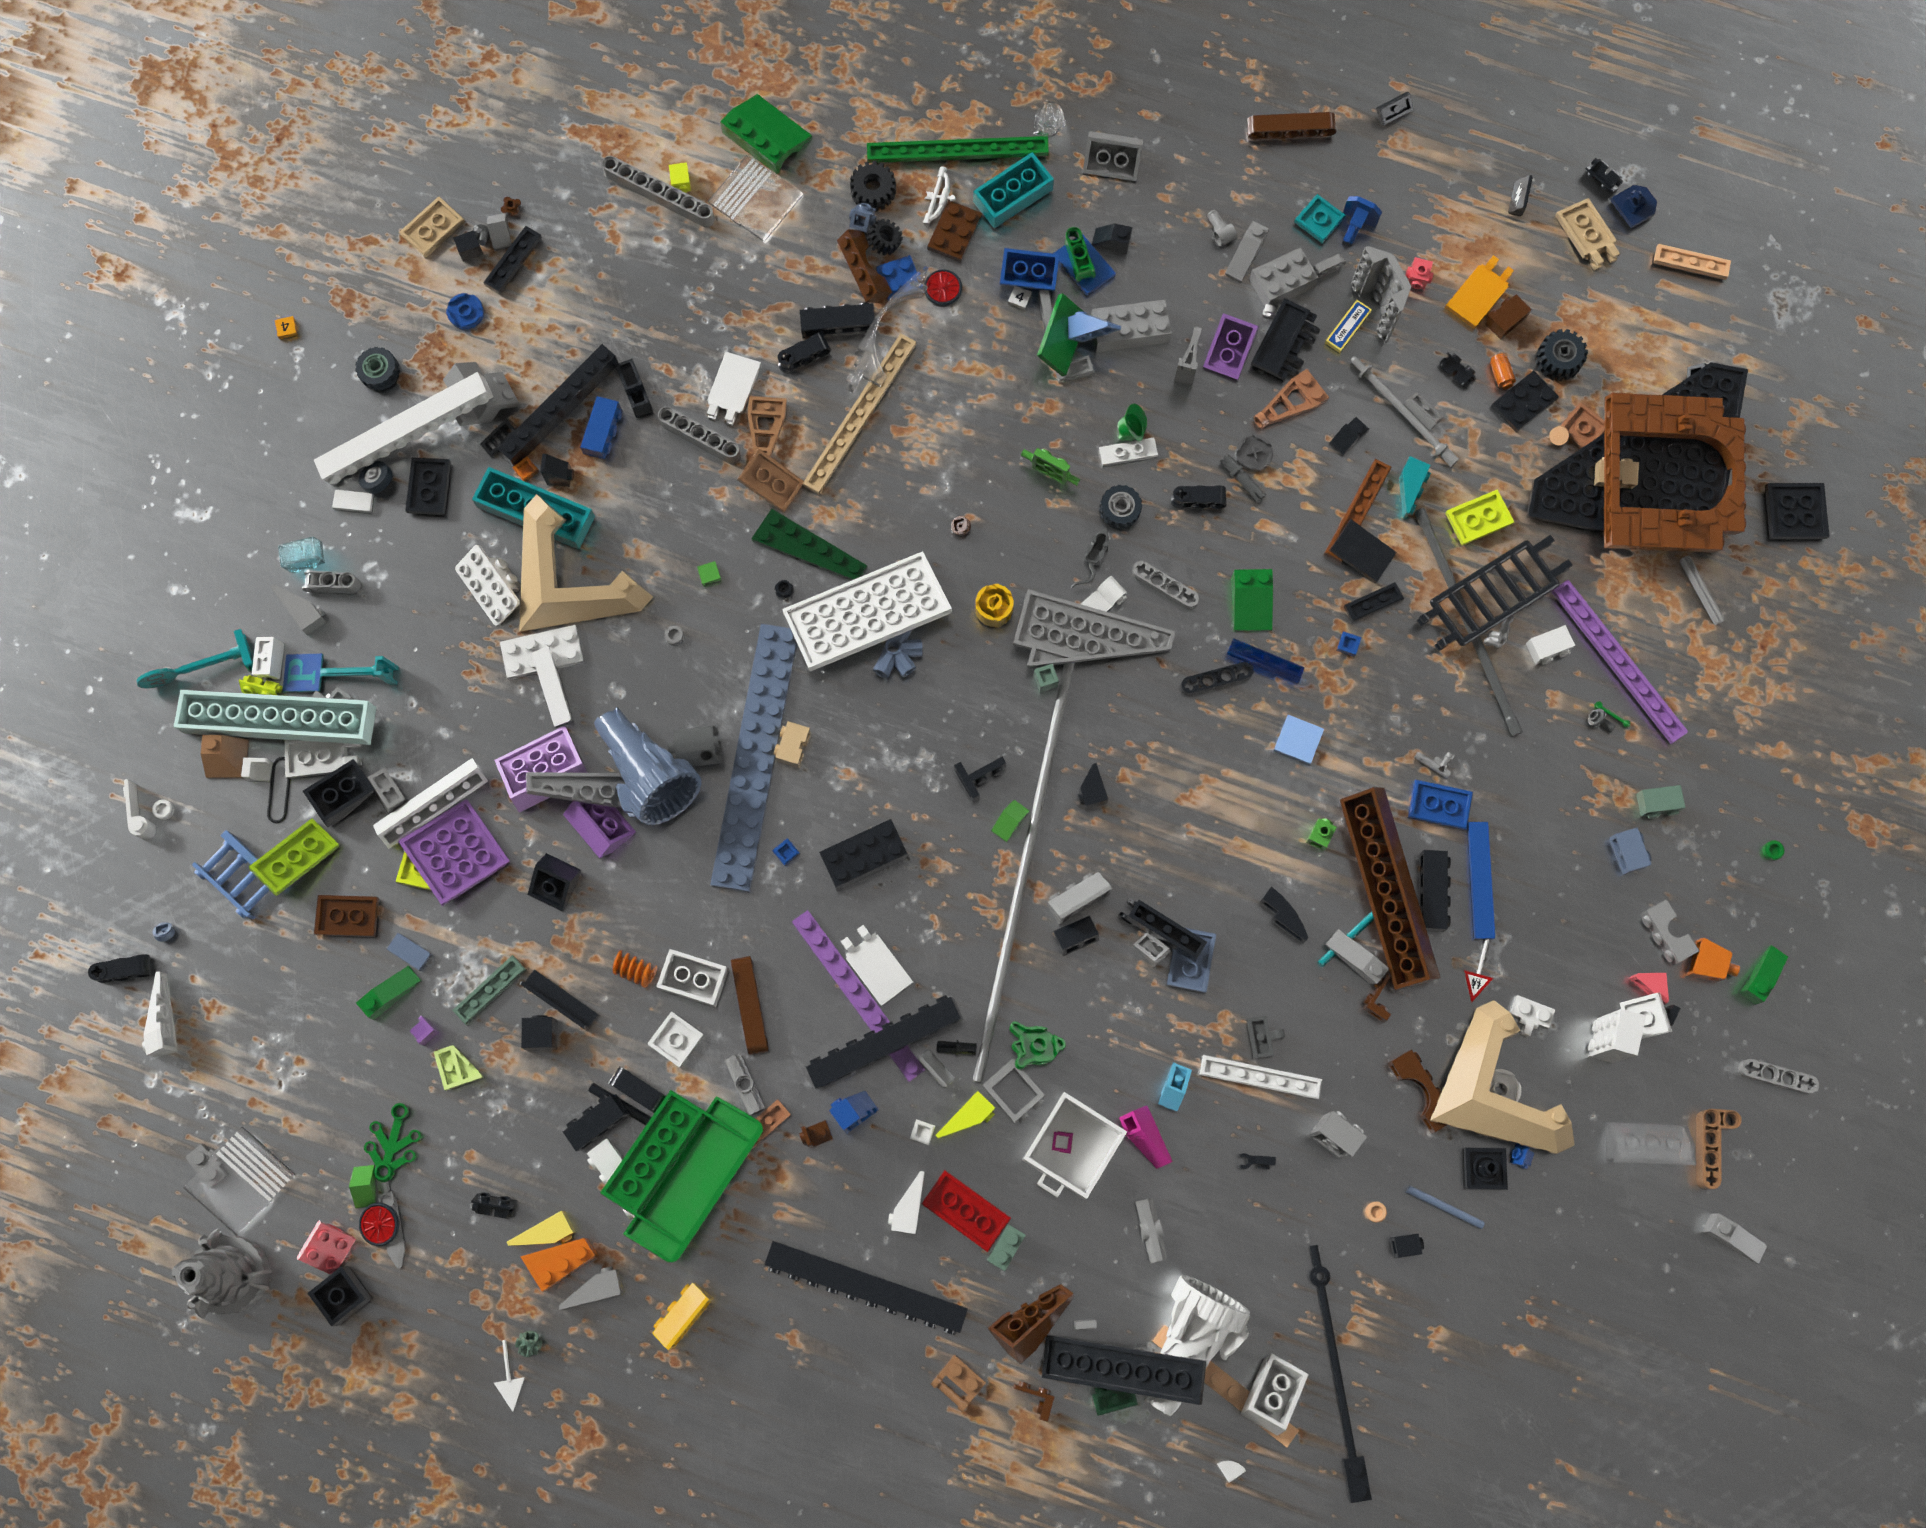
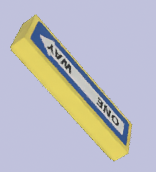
[1325,300,1372,353]

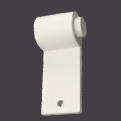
[1081,576,1127,612]
[123,779,156,840]

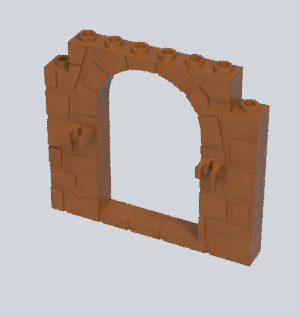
[1604,393,1746,553]

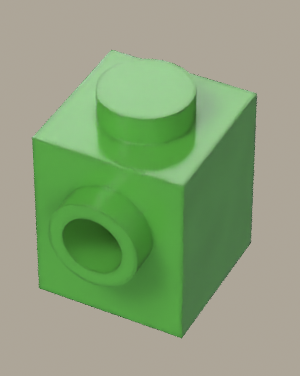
[1306,818,1337,851]

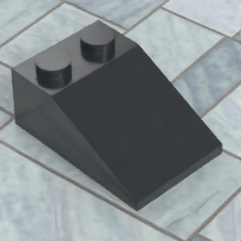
[302,759,375,828]

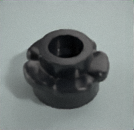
[775,580,794,598]

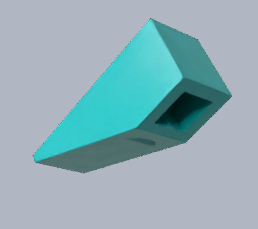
[1399,456,1431,520]

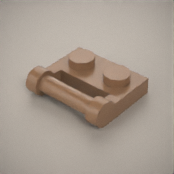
[930,1355,986,1412]

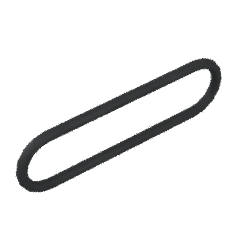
[267,757,290,823]

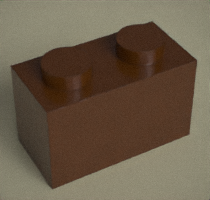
[1485,294,1532,340]

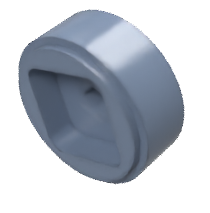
[152,922,175,942]

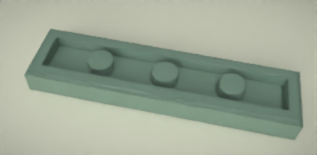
[452,955,527,1025]

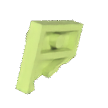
[434,1045,483,1091]

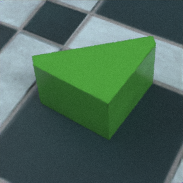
[991,800,1030,842]
[349,1165,377,1208]

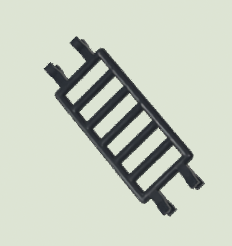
[1417,534,1573,652]

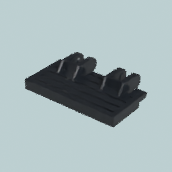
[1251,298,1320,380]

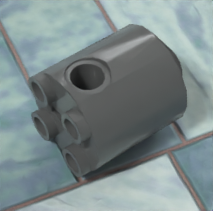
[668,725,722,767]

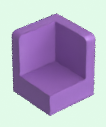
[410,1016,439,1046]

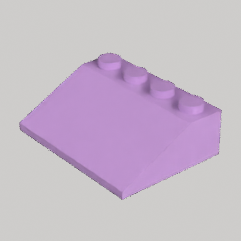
[495,726,588,813]

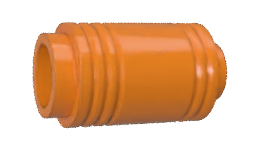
[1490,353,1516,390]

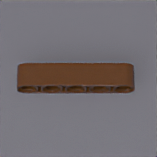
[1247,112,1337,140]
[731,956,769,1055]

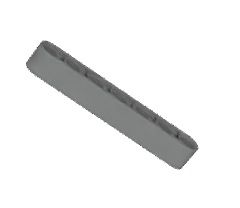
[602,156,715,227]

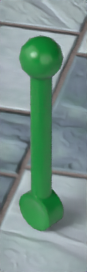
[1594,701,1631,728]

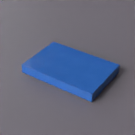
[1053,234,1116,296]
[1408,779,1473,830]

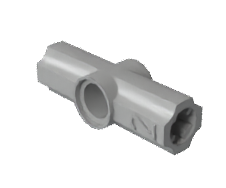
[724,1053,766,1116]
[1135,1198,1168,1263]

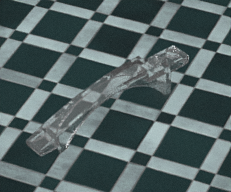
[846,266,928,393]

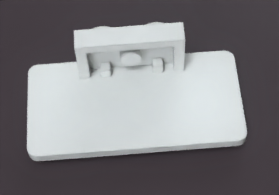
[455,545,521,626]

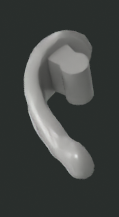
[1483,616,1514,648]

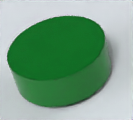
[1762,840,1785,861]

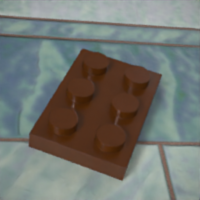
[927,200,982,262]
[314,895,379,937]

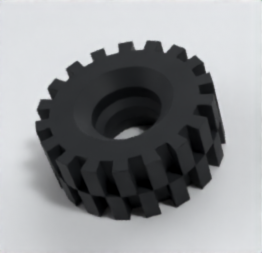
[850,161,896,211]

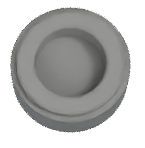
[664,625,684,646]

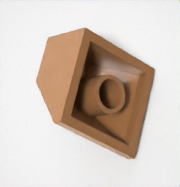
[201,735,249,778]

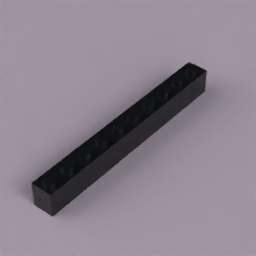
[764,1241,968,1335]

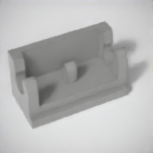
[367,768,405,815]

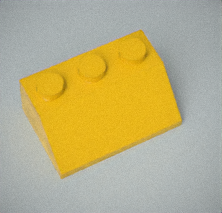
[652,1283,714,1350]

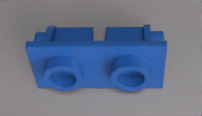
[1509,1143,1535,1169]

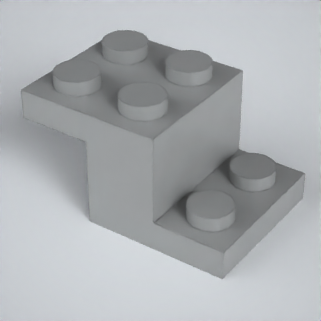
[456,372,519,426]

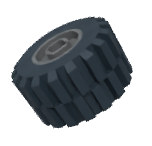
[1536,329,1588,381]

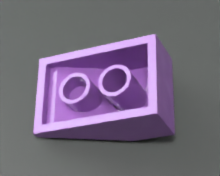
[1203,313,1260,380]

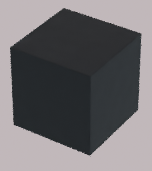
[521,1015,558,1051]

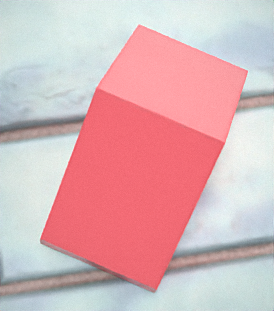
[1630,973,1669,1005]

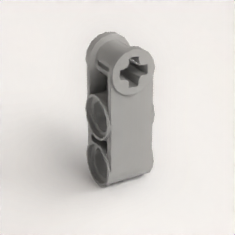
[302,569,361,594]

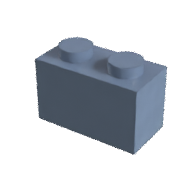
[1610,827,1652,875]

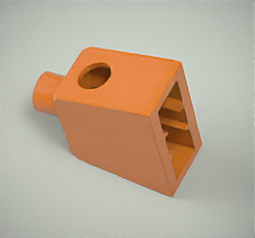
[1687,938,1740,981]

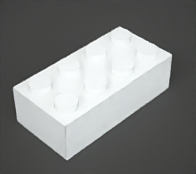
[1588,1009,1646,1063]

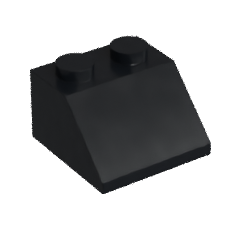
[527,853,581,911]

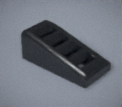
[480,418,518,458]

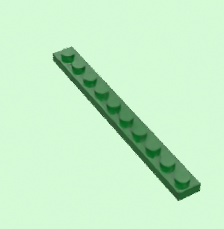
[867,136,1049,163]

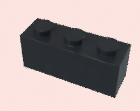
[562,1094,630,1152]

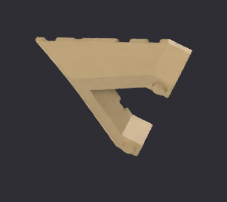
[519,494,653,632]
[1430,1000,1575,1154]

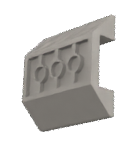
[1351,246,1411,343]

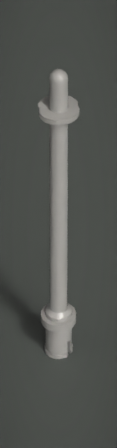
[1351,357,1459,467]

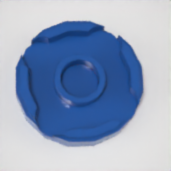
[446,293,484,330]

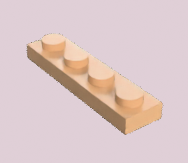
[1653,244,1731,280]

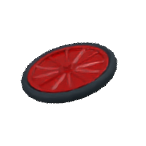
[924,269,963,306]
[359,1203,399,1246]

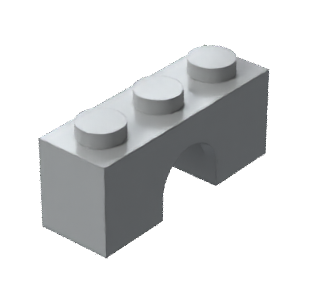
[1641,899,1699,965]

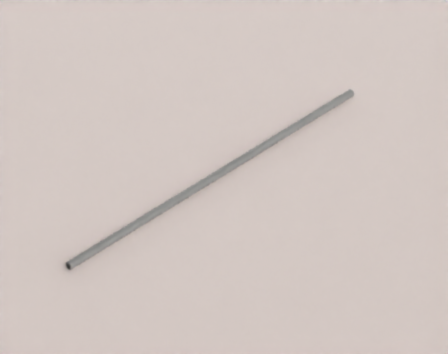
[973,663,1074,1083]

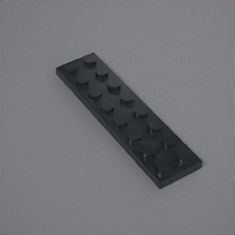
[1042,1335,1206,1405]

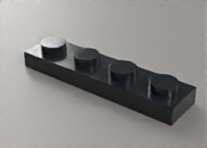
[483,226,542,295]

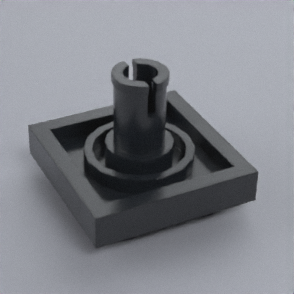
[1464,1148,1508,1190]

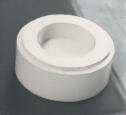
[152,799,174,820]

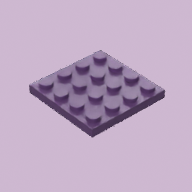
[398,799,510,906]

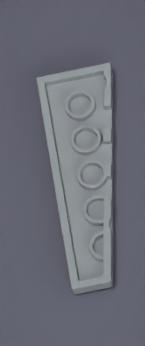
[525,772,625,808]

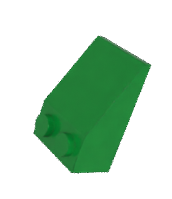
[1231,569,1273,631]

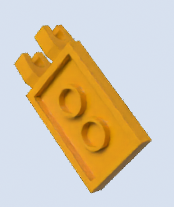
[1445,255,1514,329]

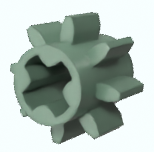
[515,1331,543,1357]

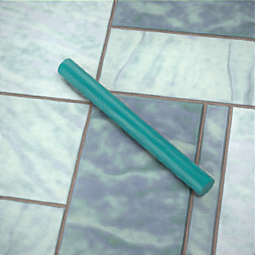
[1318,912,1374,967]

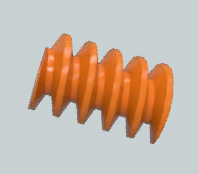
[613,950,657,988]

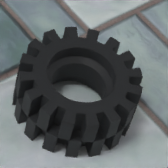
[867,219,903,256]

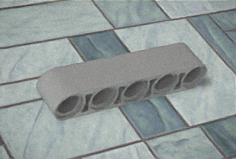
[658,407,741,464]

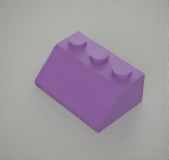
[563,801,636,858]

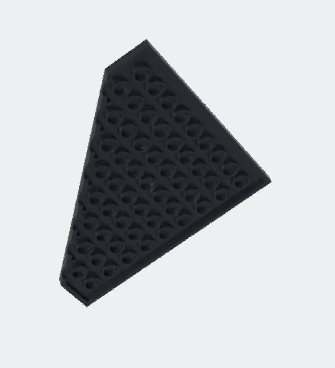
[1526,362,1748,553]

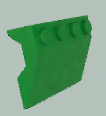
[720,94,812,175]

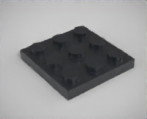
[1765,483,1830,539]

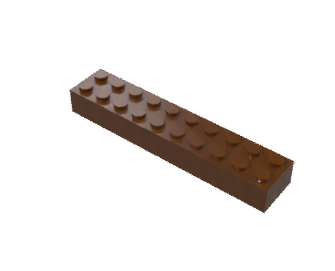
[1340,787,1441,990]

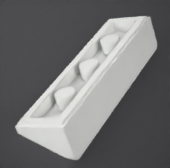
[531,646,573,727]

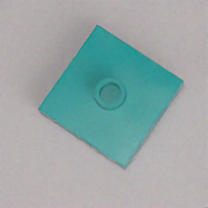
[1294,194,1346,244]

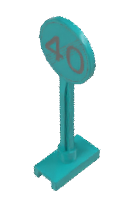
[136,629,253,689]

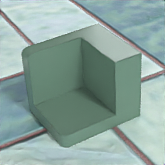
[1034,664,1059,693]

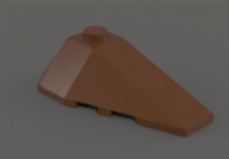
[988,1284,1075,1364]

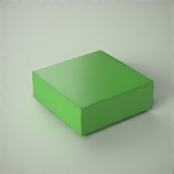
[697,561,721,586]

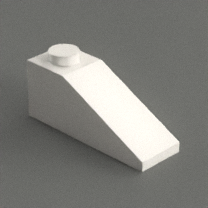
[888,1171,925,1234]

